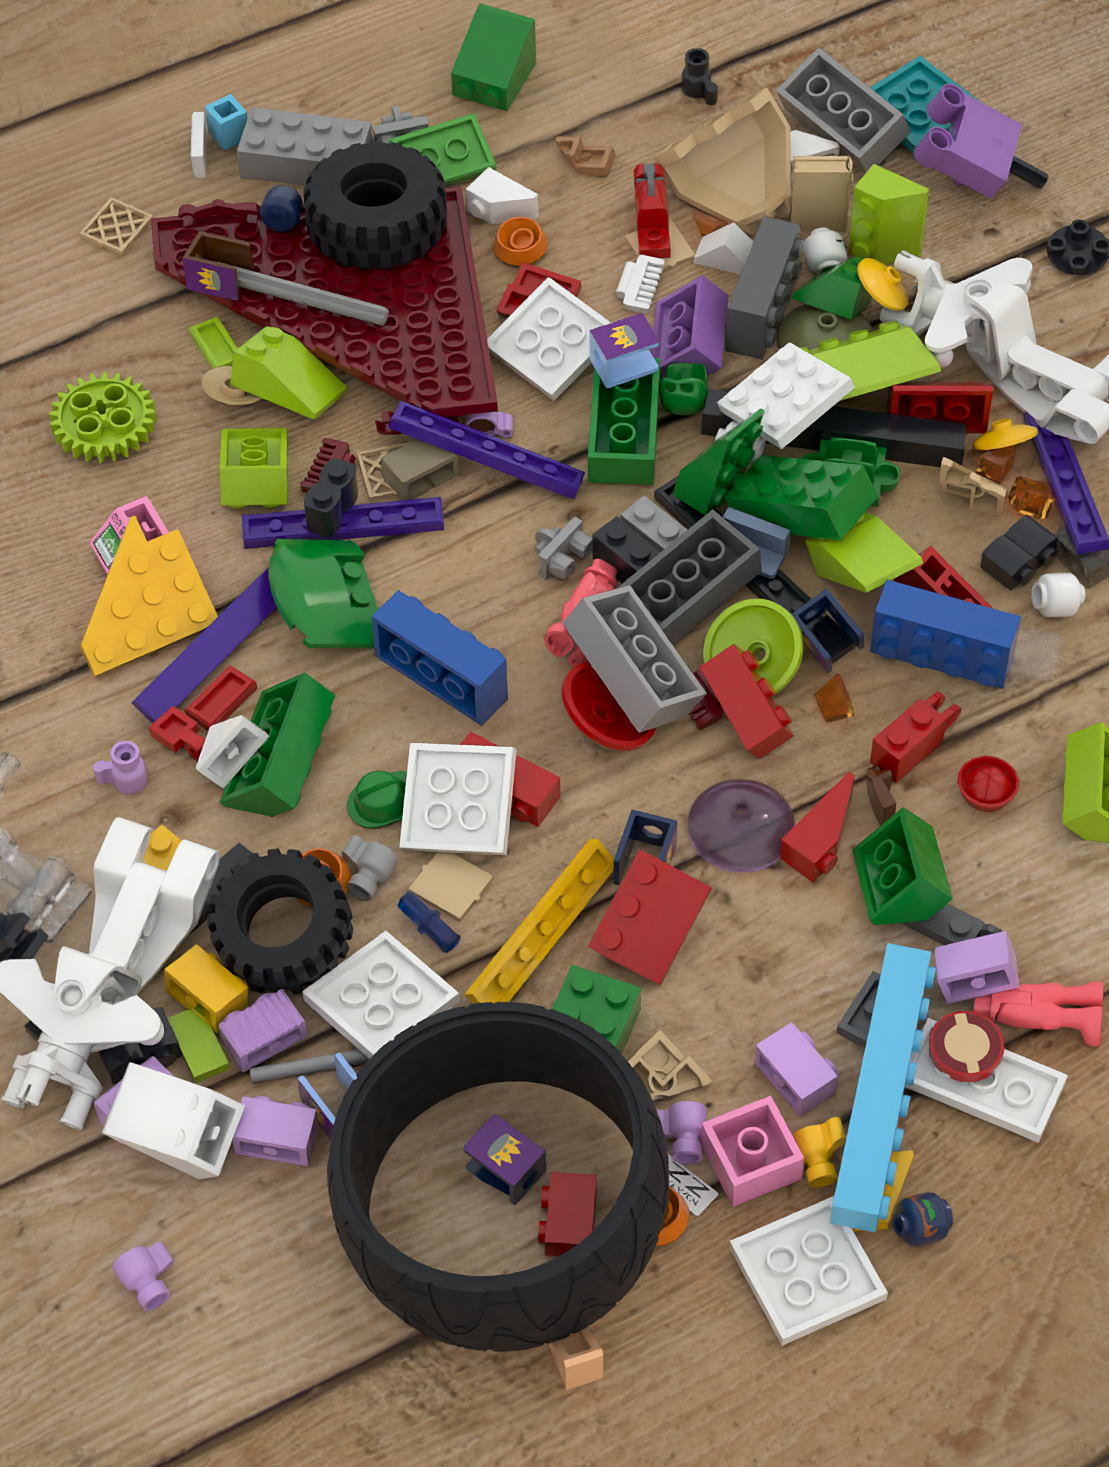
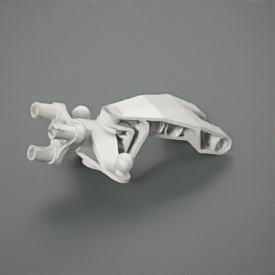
[880,251,1109,444]
[0,817,220,1130]

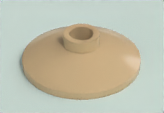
[201,366,262,405]

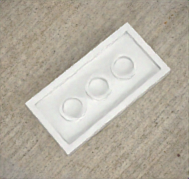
[905,1018,1068,1143]

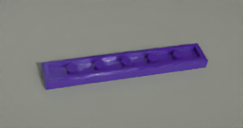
[389,401,585,500]
[1024,411,1109,555]
[242,497,444,549]
[131,568,277,724]

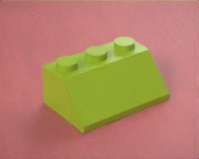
[848,164,929,265]
[1062,722,1109,843]

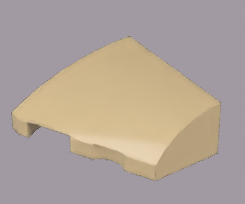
[939,457,1008,517]
[627,1030,712,1101]

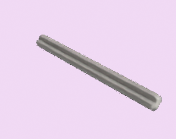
[218,262,389,325]

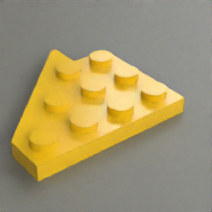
[80,515,218,677]

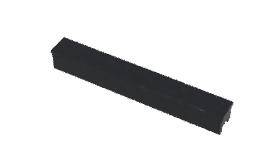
[701,389,967,468]

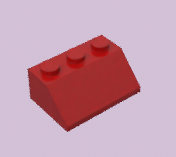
[887,381,993,434]
[588,849,712,985]

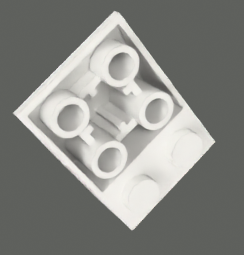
[102,1063,245,1180]

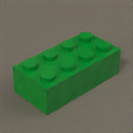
[588,358,660,485]
[724,455,878,541]

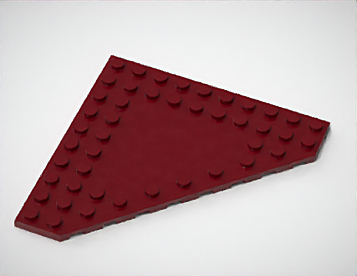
[151,186,498,417]

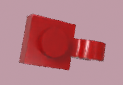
[148,706,206,762]

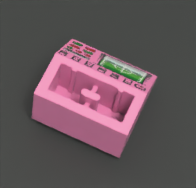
[90,496,169,575]

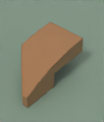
[555,136,615,177]

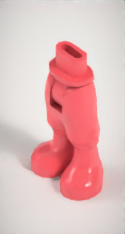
[544,559,617,667]
[974,981,1103,1047]

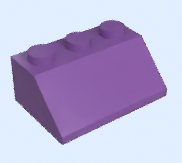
[651,275,729,379]

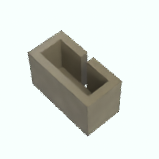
[381,439,459,500]

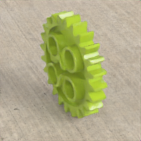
[49,372,157,463]

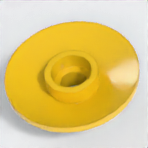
[857,258,909,311]
[972,418,1038,450]

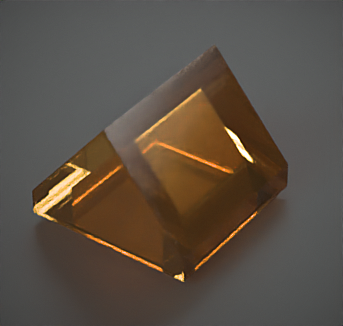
[814,674,855,722]

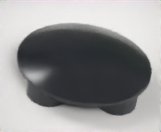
[1047,219,1109,275]

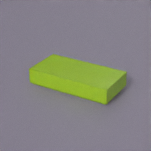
[189,316,238,369]
[167,1005,230,1084]

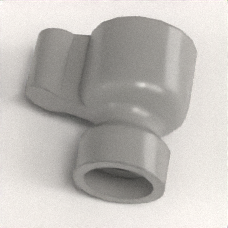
[341,835,399,901]

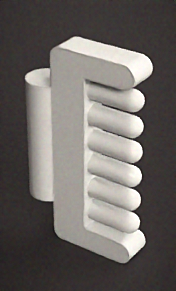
[615,255,665,314]

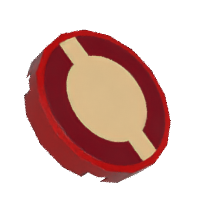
[929,1011,1004,1083]

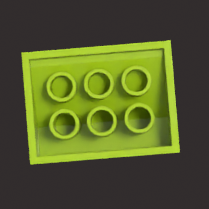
[799,321,941,401]

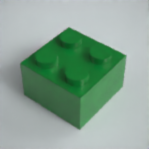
[552,965,641,1054]

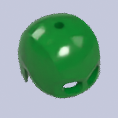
[659,363,709,416]

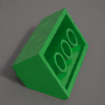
[219,672,335,817]

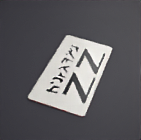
[668,1155,719,1216]

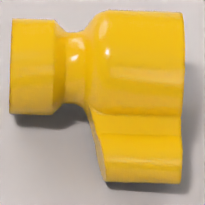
[793,1117,846,1188]

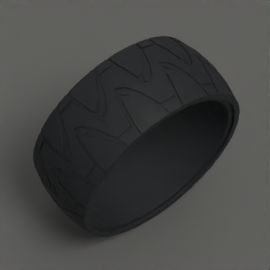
[327,1002,669,1352]

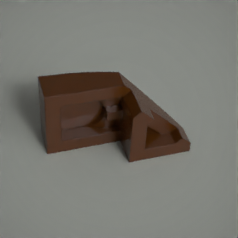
[866,765,897,826]

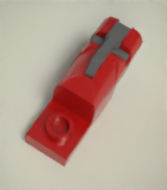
[633,163,671,258]

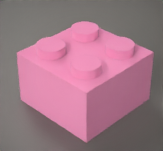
[701,1096,804,1207]

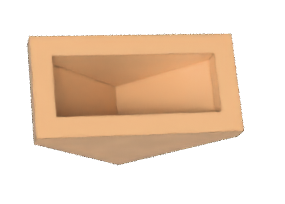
[549,1328,603,1390]

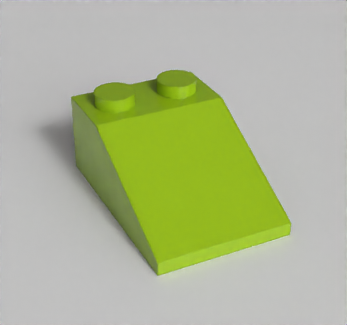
[230,326,347,420]
[219,428,288,509]
[805,513,923,593]

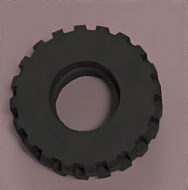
[303,141,447,270]

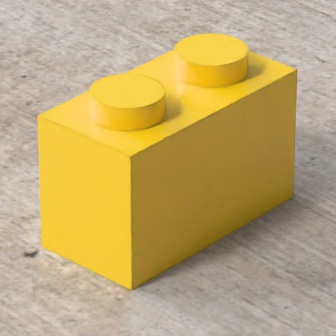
[164,944,248,1034]

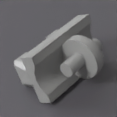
[372,105,429,143]
[534,516,593,580]

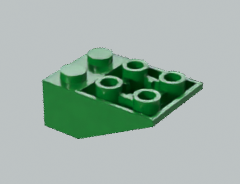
[673,408,765,515]

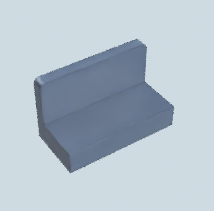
[723,507,790,579]

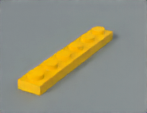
[464,838,614,1004]

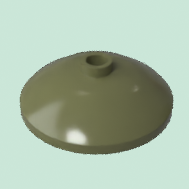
[778,304,873,350]

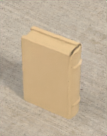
[789,156,853,232]

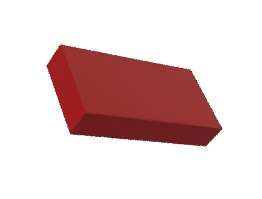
[185,665,257,731]

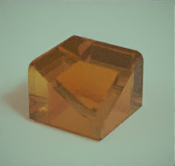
[976,444,1017,485]
[1008,476,1056,520]

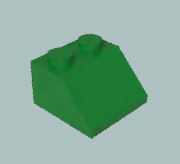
[792,257,872,320]

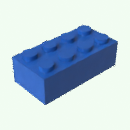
[870,580,1021,689]
[372,590,508,726]

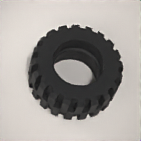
[207,848,353,995]

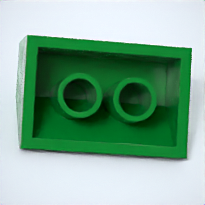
[852,807,953,925]

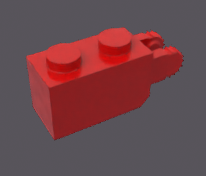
[870,691,962,783]

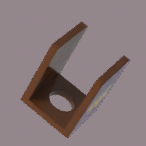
[182,231,255,301]

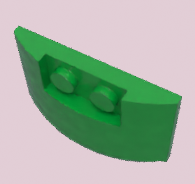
[268,539,380,648]

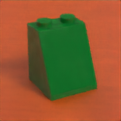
[451,3,536,111]

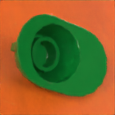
[347,770,407,829]

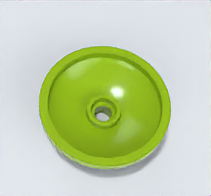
[703,599,803,693]

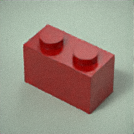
[538,1172,597,1256]

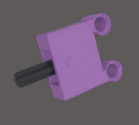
[914,84,1049,199]

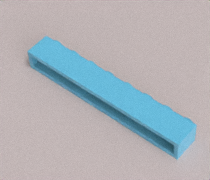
[830,943,936,1233]

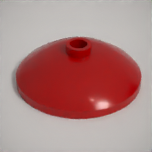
[561,662,656,751]

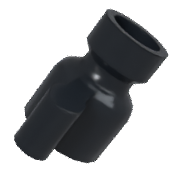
[681,48,718,106]

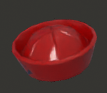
[957,755,1020,812]

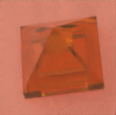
[693,211,729,237]

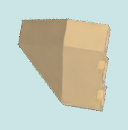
[654,87,791,236]

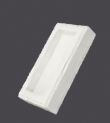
[191,112,207,178]

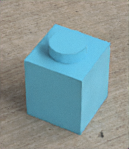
[205,94,248,151]

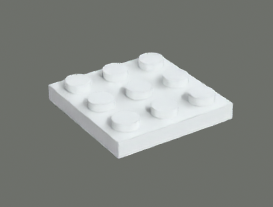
[487,277,611,401]
[717,342,855,449]
[399,743,517,855]
[302,931,460,1059]
[729,1196,888,1346]

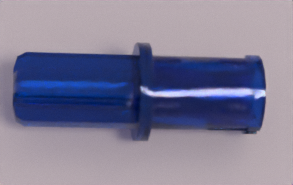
[398,891,461,953]

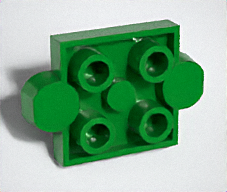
[801,437,900,507]

